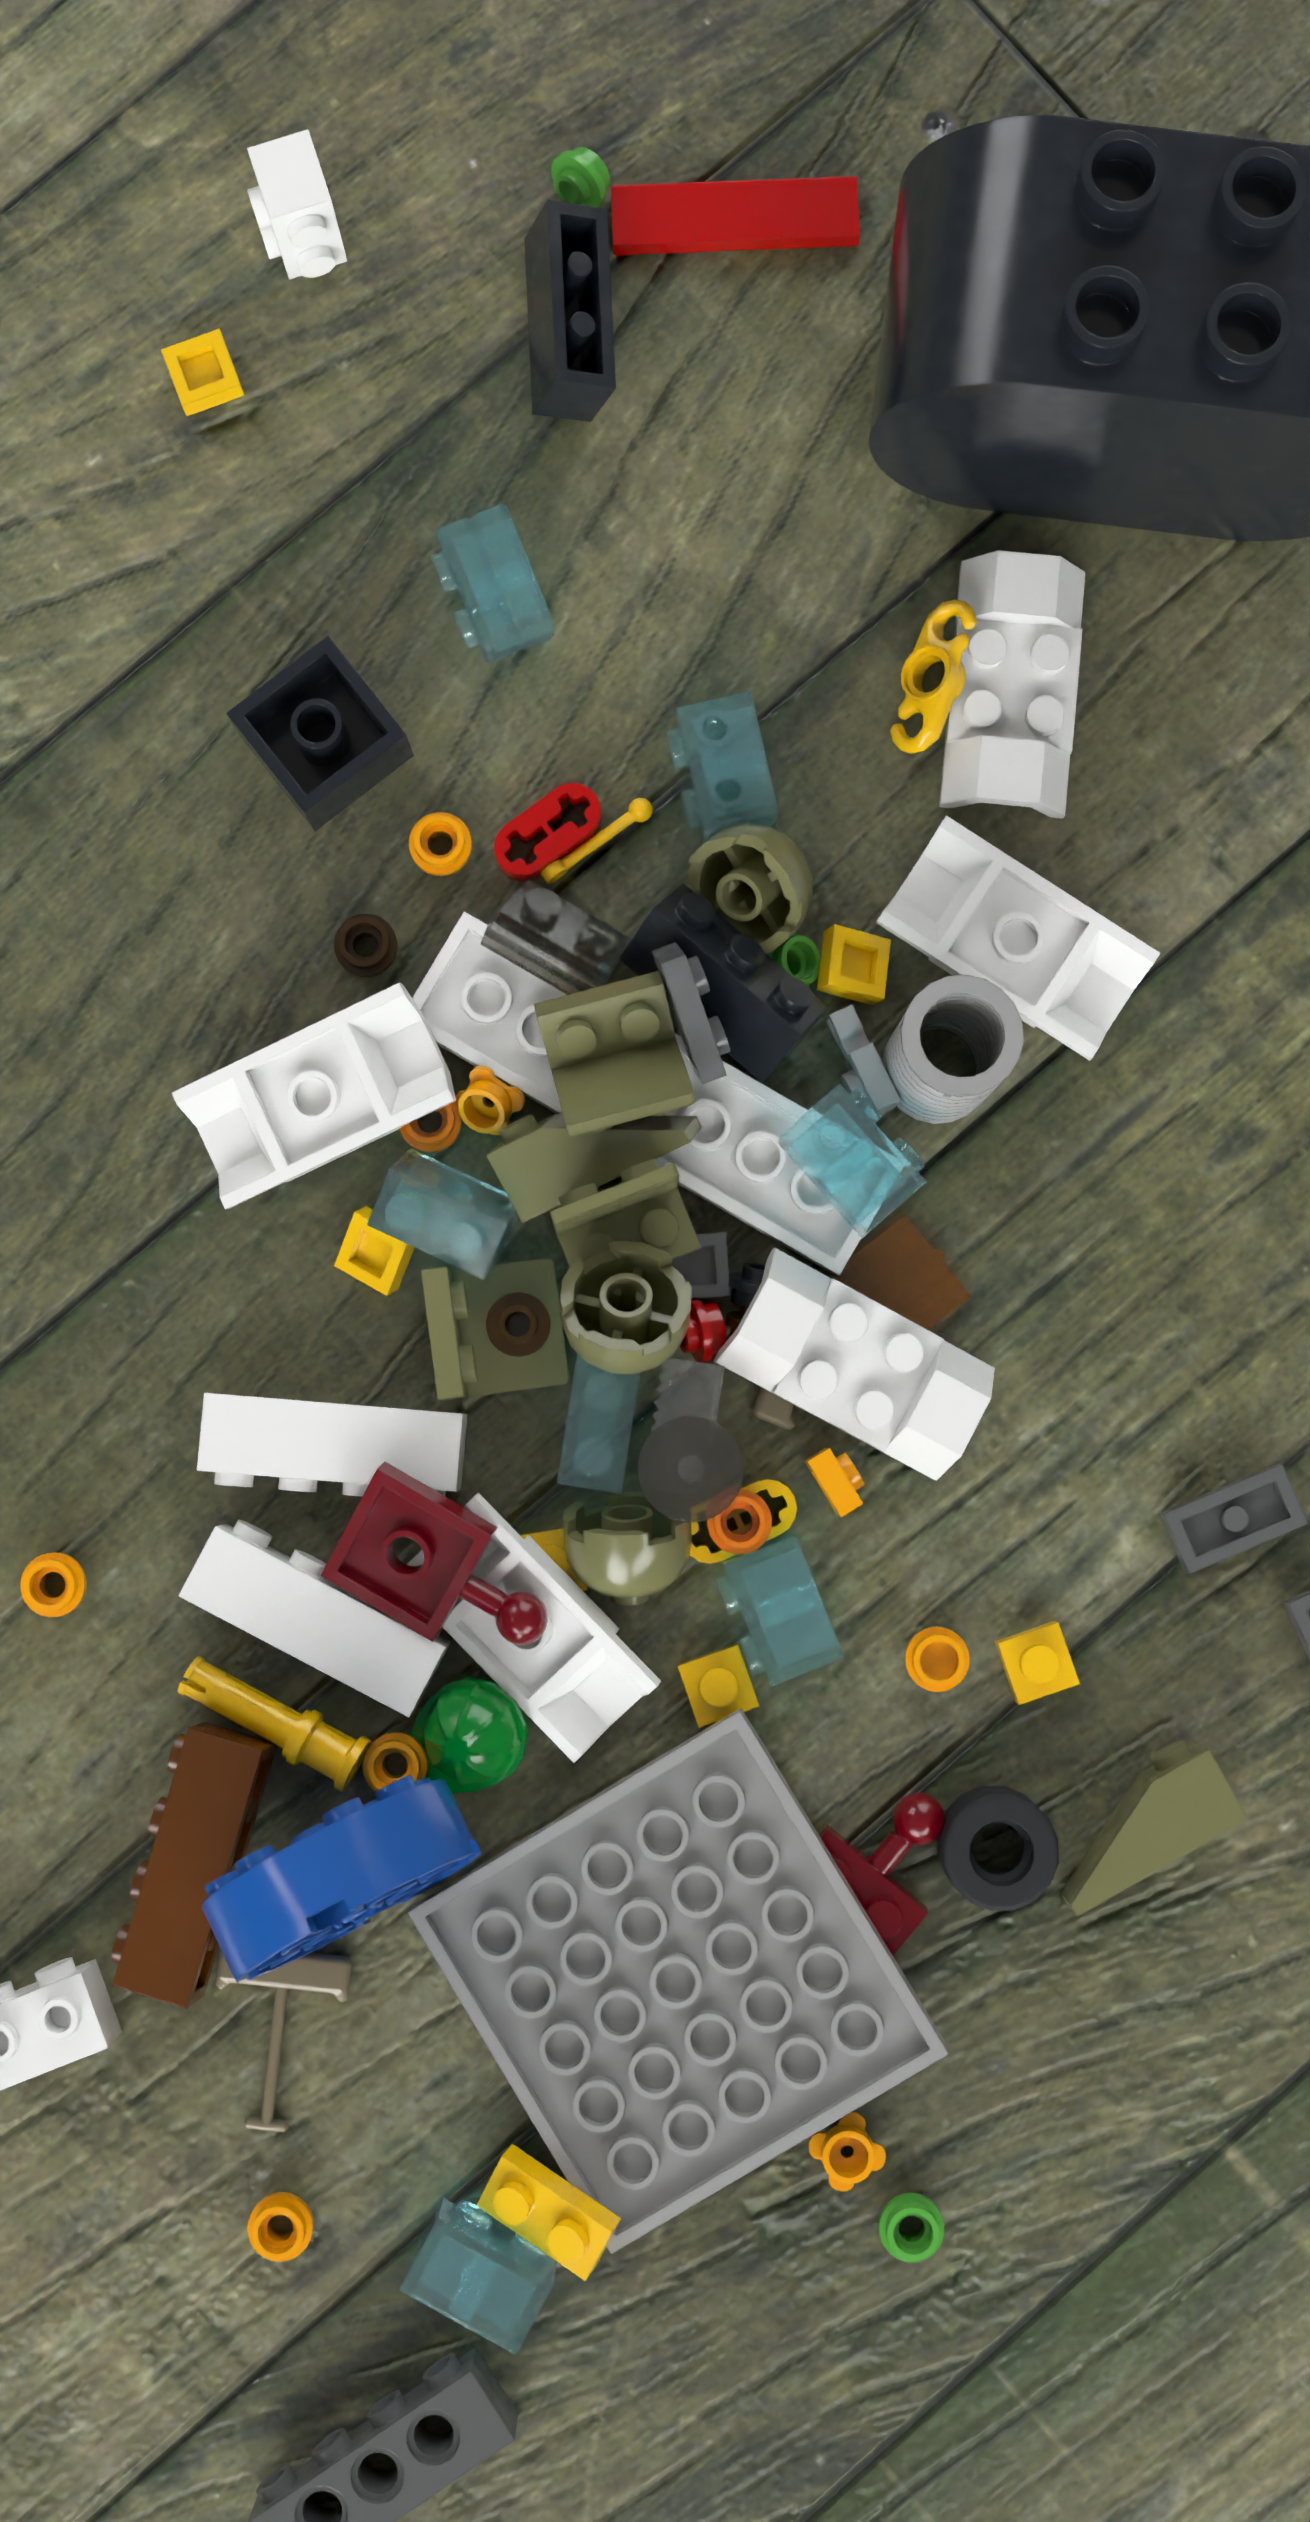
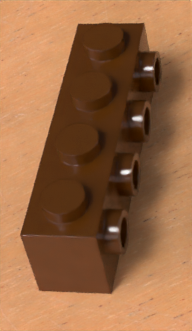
[111,1722,277,2009]

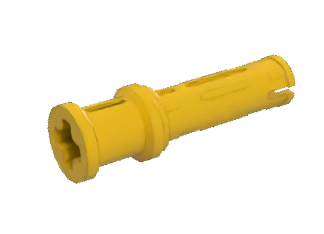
[177,1656,371,1792]

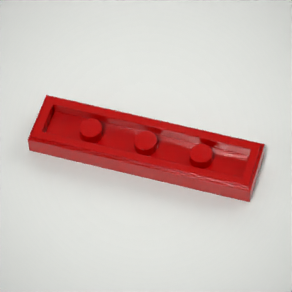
[611,176,860,255]

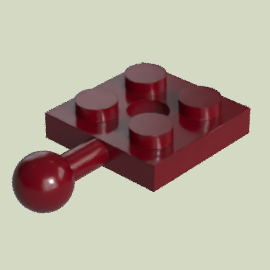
[320,1462,548,1645]
[819,1792,945,1956]

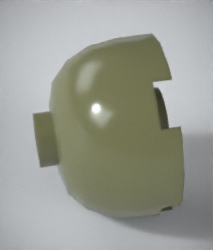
[687,823,813,954]
[560,1241,692,1375]
[563,1492,692,1606]

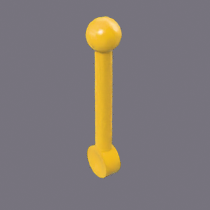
[541,798,653,884]

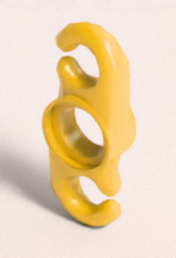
[890,599,977,754]

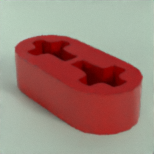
[494,783,601,882]

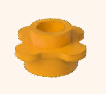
[455,1066,525,1135]
[808,2111,886,2191]

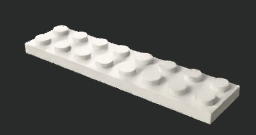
[412,912,903,1277]

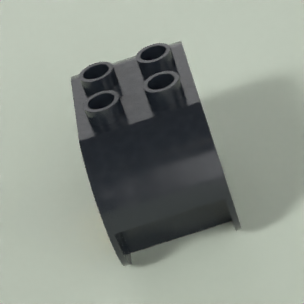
[869,115,1310,541]

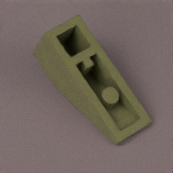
[486,1114,702,1223]
[1060,1740,1249,1917]

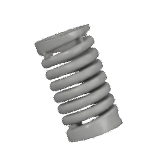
[882,975,1024,1124]

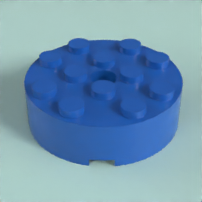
[201,1775,481,1983]

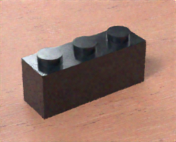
[524,199,616,422]
[619,883,828,1083]

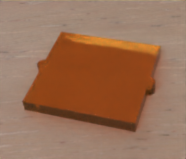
[828,1215,971,1330]

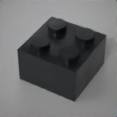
[226,636,414,831]

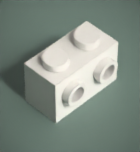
[247,129,347,280]
[0,1957,122,2090]

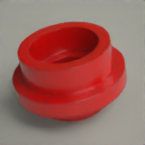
[680,1299,726,1363]

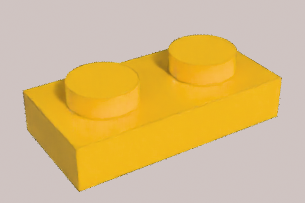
[476,2144,621,2281]

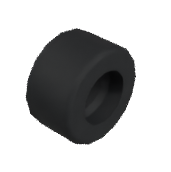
[937,1786,1059,1911]

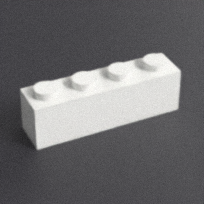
[197,1393,468,1497]
[178,1519,451,1717]

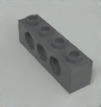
[248,2346,518,2522]

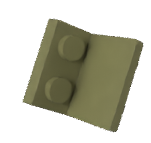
[534,971,696,1136]
[550,1159,701,1267]
[421,1258,570,1401]

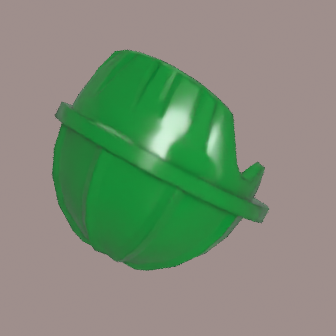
[410,1677,529,1793]

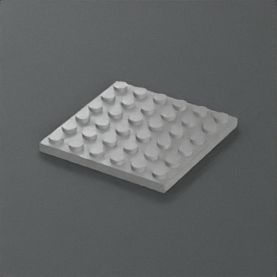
[408,1707,949,2254]

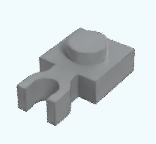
[826,1004,900,1119]

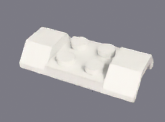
[939,550,1085,819]
[876,816,1160,1061]
[172,983,456,1209]
[714,1248,995,1481]
[407,1492,661,1763]

